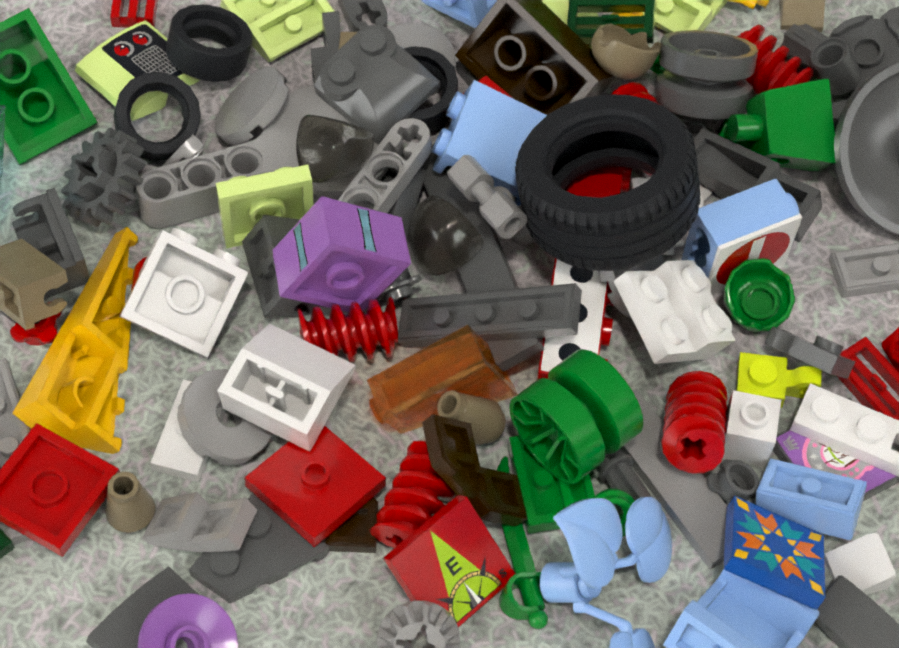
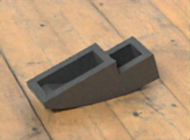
[694,128,822,243]

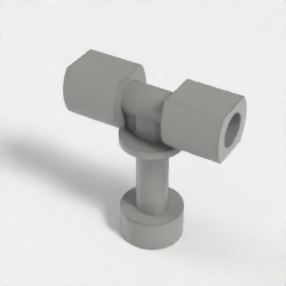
[447,155,535,246]

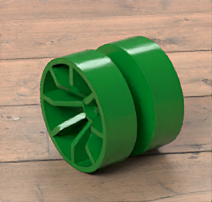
[509,349,644,484]

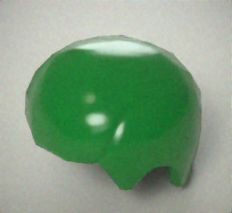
[724,258,795,333]

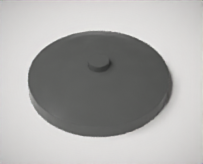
[834,62,899,236]

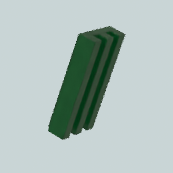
[567,0,656,44]

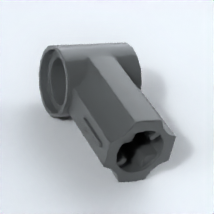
[780,23,862,95]

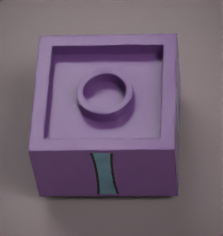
[272,196,411,312]

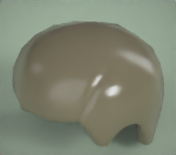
[591,23,661,80]

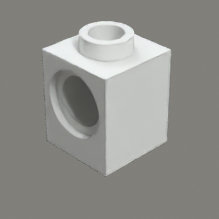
[723,390,781,468]

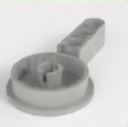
[136,85,390,228]

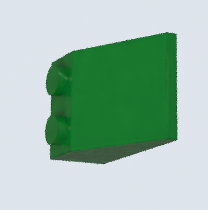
[0,8,98,166]

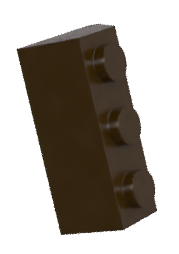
[455,0,616,115]

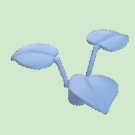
[540,497,672,648]

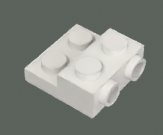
[119,228,248,358]
[613,260,736,364]

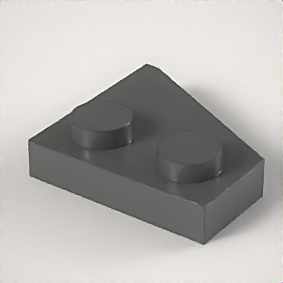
[189,494,329,604]

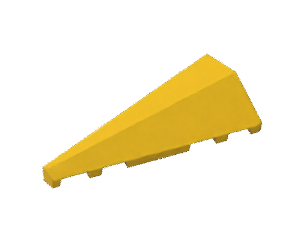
[12,227,138,454]

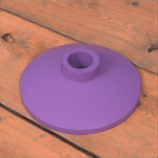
[138,593,238,648]

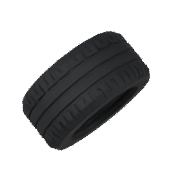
[515,94,701,271]

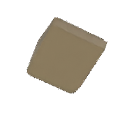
[779,0,825,32]

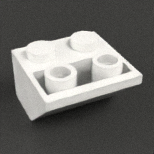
[217,323,356,451]

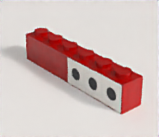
[537,167,632,380]

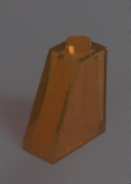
[367,324,518,434]

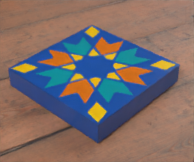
[724,495,826,610]

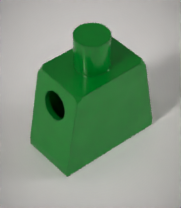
[727,79,836,171]

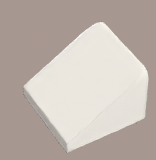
[824,532,896,595]

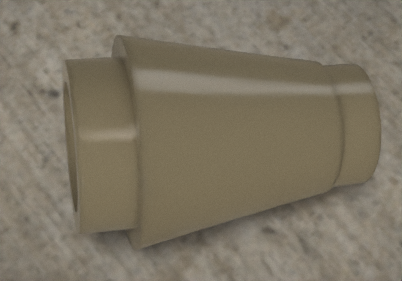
[437,390,506,445]
[105,472,155,533]

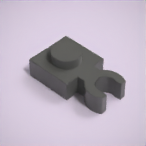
[765,326,855,379]

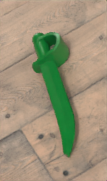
[497,456,548,629]

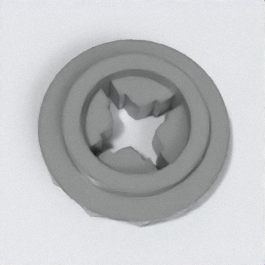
[377,600,460,648]

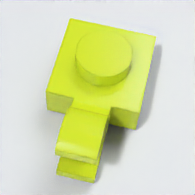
[736,352,822,408]

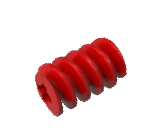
[737,24,814,95]
[297,297,398,363]
[661,371,728,473]
[370,440,455,548]

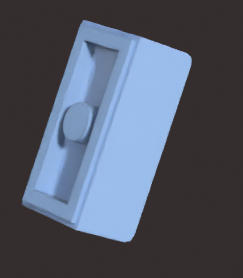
[756,458,867,540]

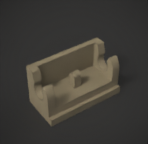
[0,238,68,330]

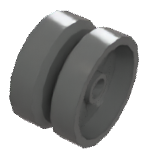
[654,30,758,120]

